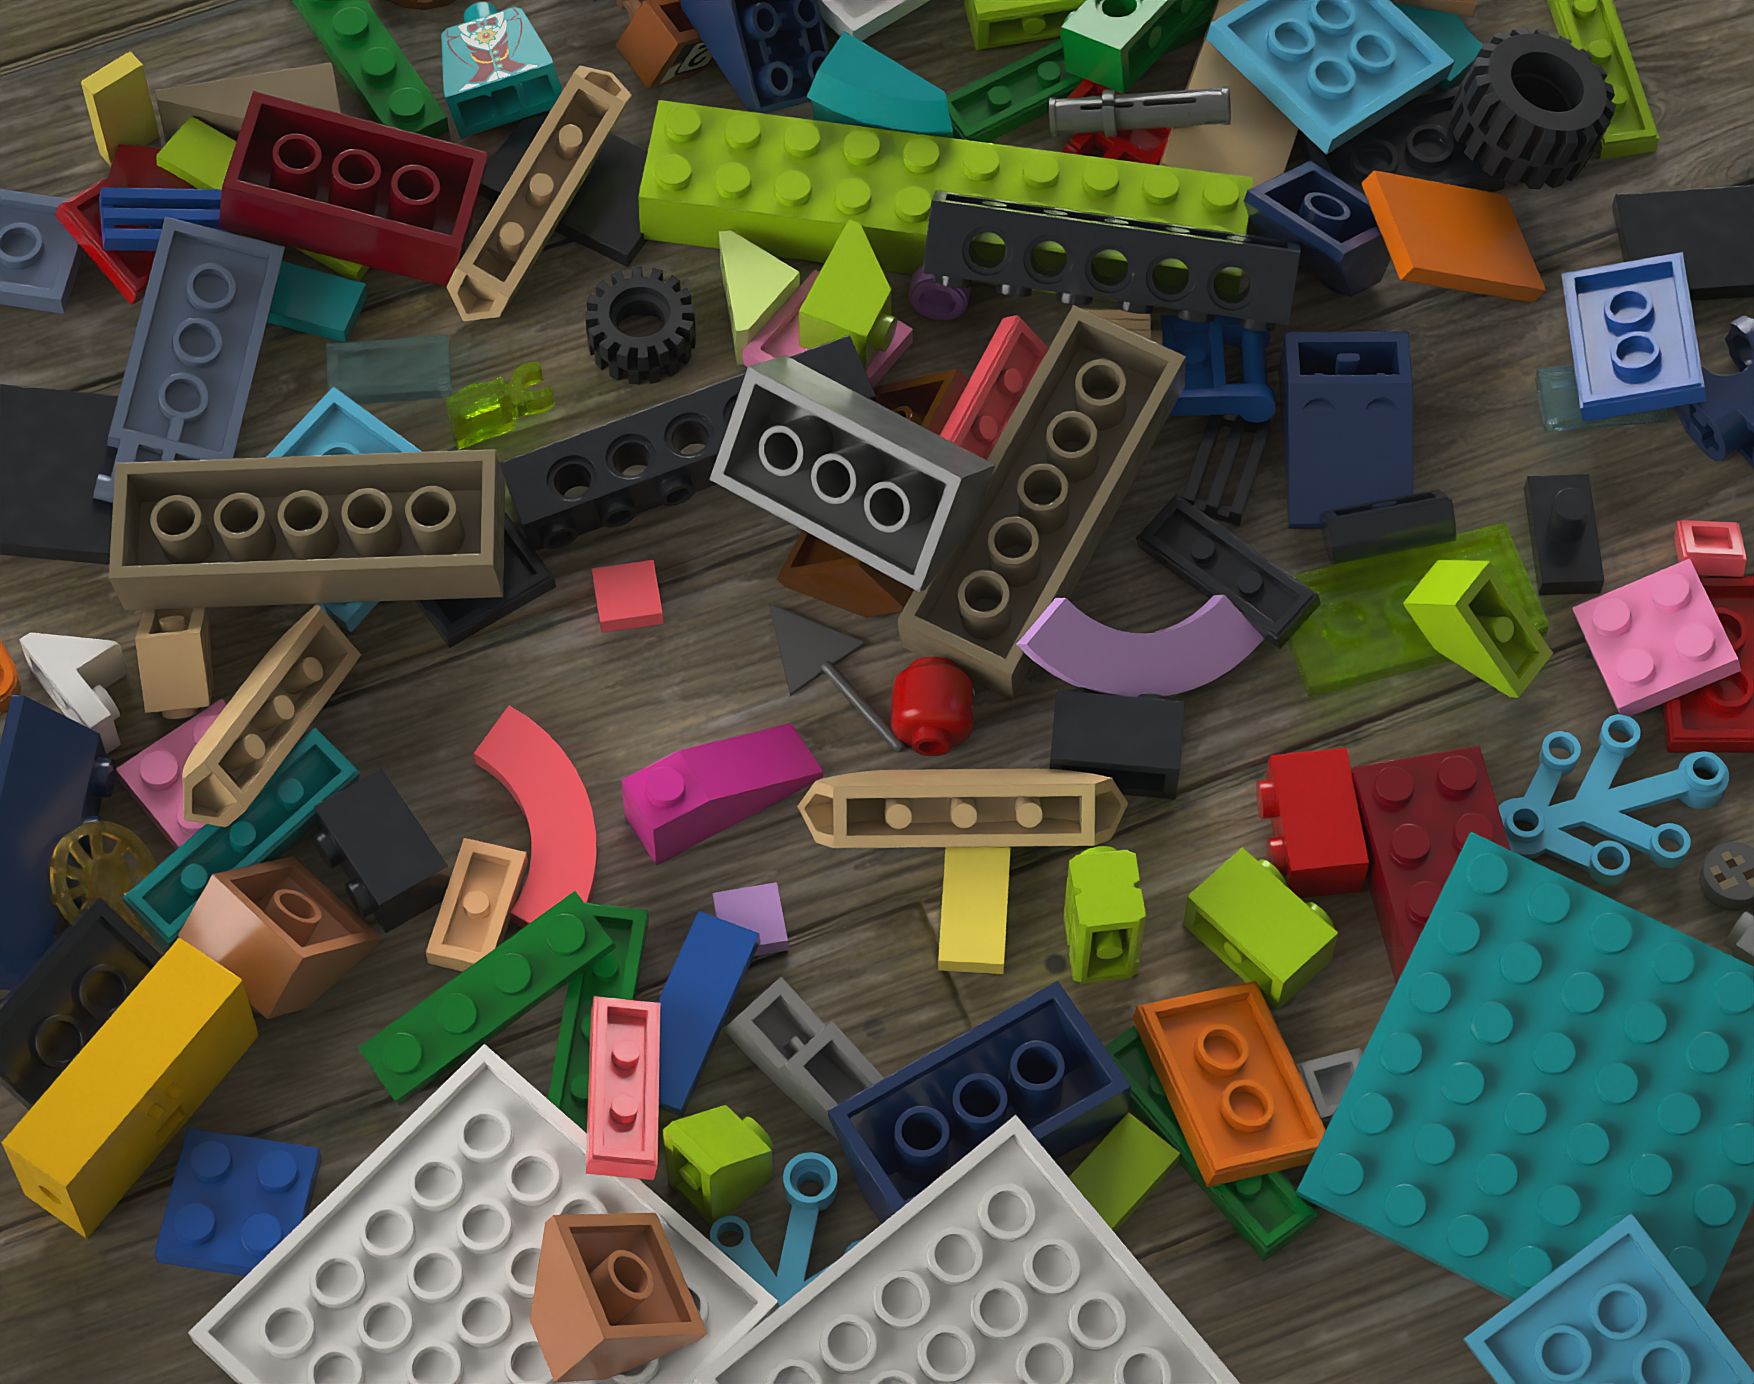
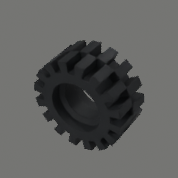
[585,267,696,385]

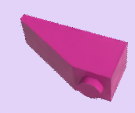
[621,723,824,865]

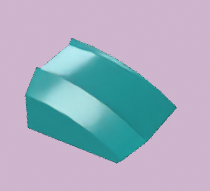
[807,31,954,138]

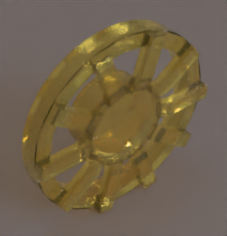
[47,821,157,934]

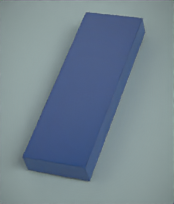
[657,911,761,1117]

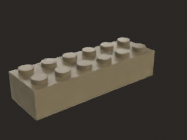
[897,305,1186,700]
[109,449,505,610]

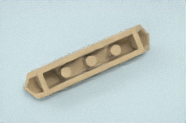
[447,66,632,321]
[183,604,361,827]
[797,769,1128,848]

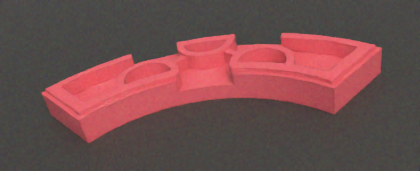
[474,705,597,928]

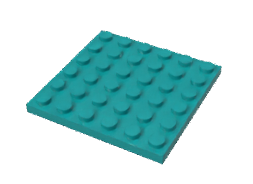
[1295,832,1754,1308]

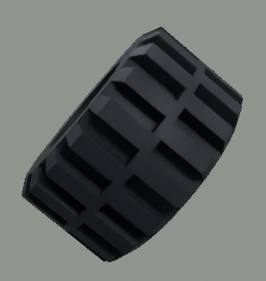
[1450,28,1616,190]

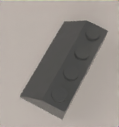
[709,355,996,592]

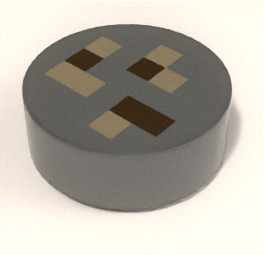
[1699,842,1754,910]

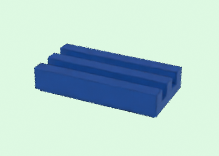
[99,187,227,251]

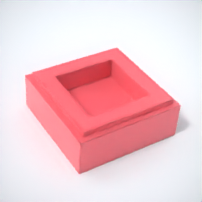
[1674,520,1747,577]
[592,560,664,633]

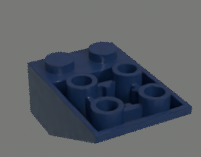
[680,0,830,114]
[1278,331,1414,529]

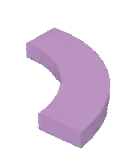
[1016,595,1264,697]

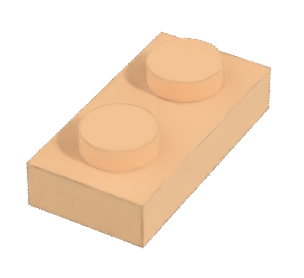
[426,838,528,972]

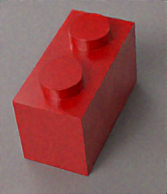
[1256,747,1369,898]

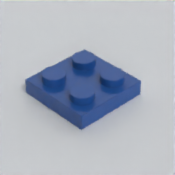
[154,1128,322,1276]

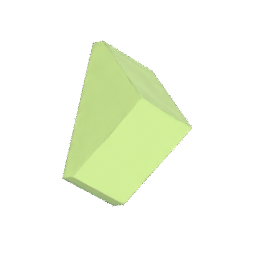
[719,230,800,365]

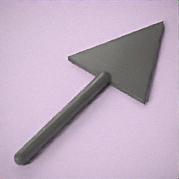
[769,604,905,752]

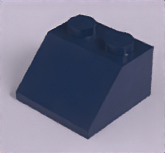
[1243,161,1391,298]

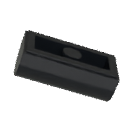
[1319,489,1456,565]

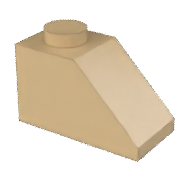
[135,607,214,719]

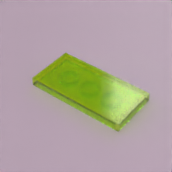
[1287,522,1549,698]

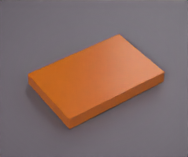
[1361,170,1546,303]
[1132,981,1326,1187]

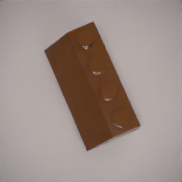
[777,368,969,618]

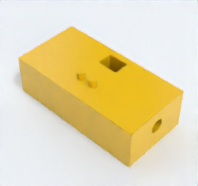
[1,937,259,1239]

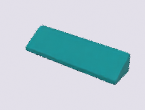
[123,728,360,953]

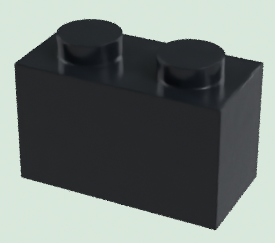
[1049,688,1185,800]
[312,768,450,933]

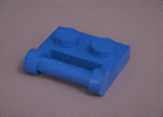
[1160,315,1276,423]

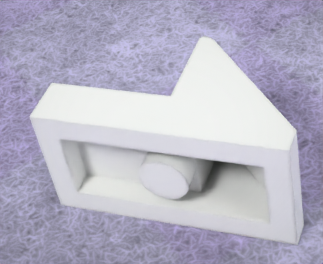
[19,633,128,754]

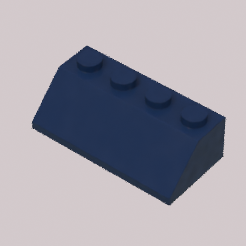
[0,695,116,990]
[828,981,1132,1224]

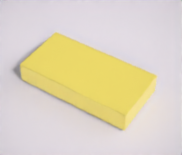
[81,51,160,166]
[938,847,1011,974]

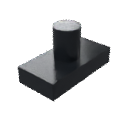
[1524,474,1604,596]

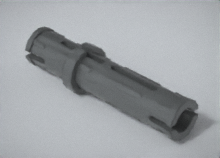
[1049,86,1231,138]

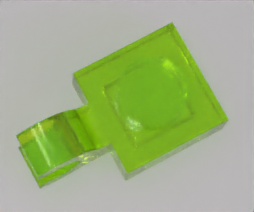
[445,362,555,450]

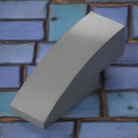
[723,977,884,1141]

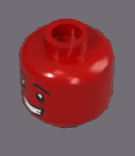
[891,656,975,756]

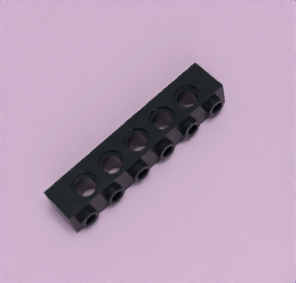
[922,190,1300,331]
[500,335,877,551]

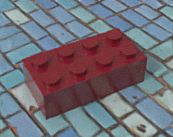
[218,91,488,287]
[1352,745,1511,985]

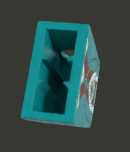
[441,2,563,138]

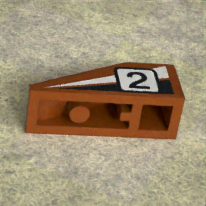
[615,0,717,90]

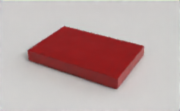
[1662,577,1754,753]

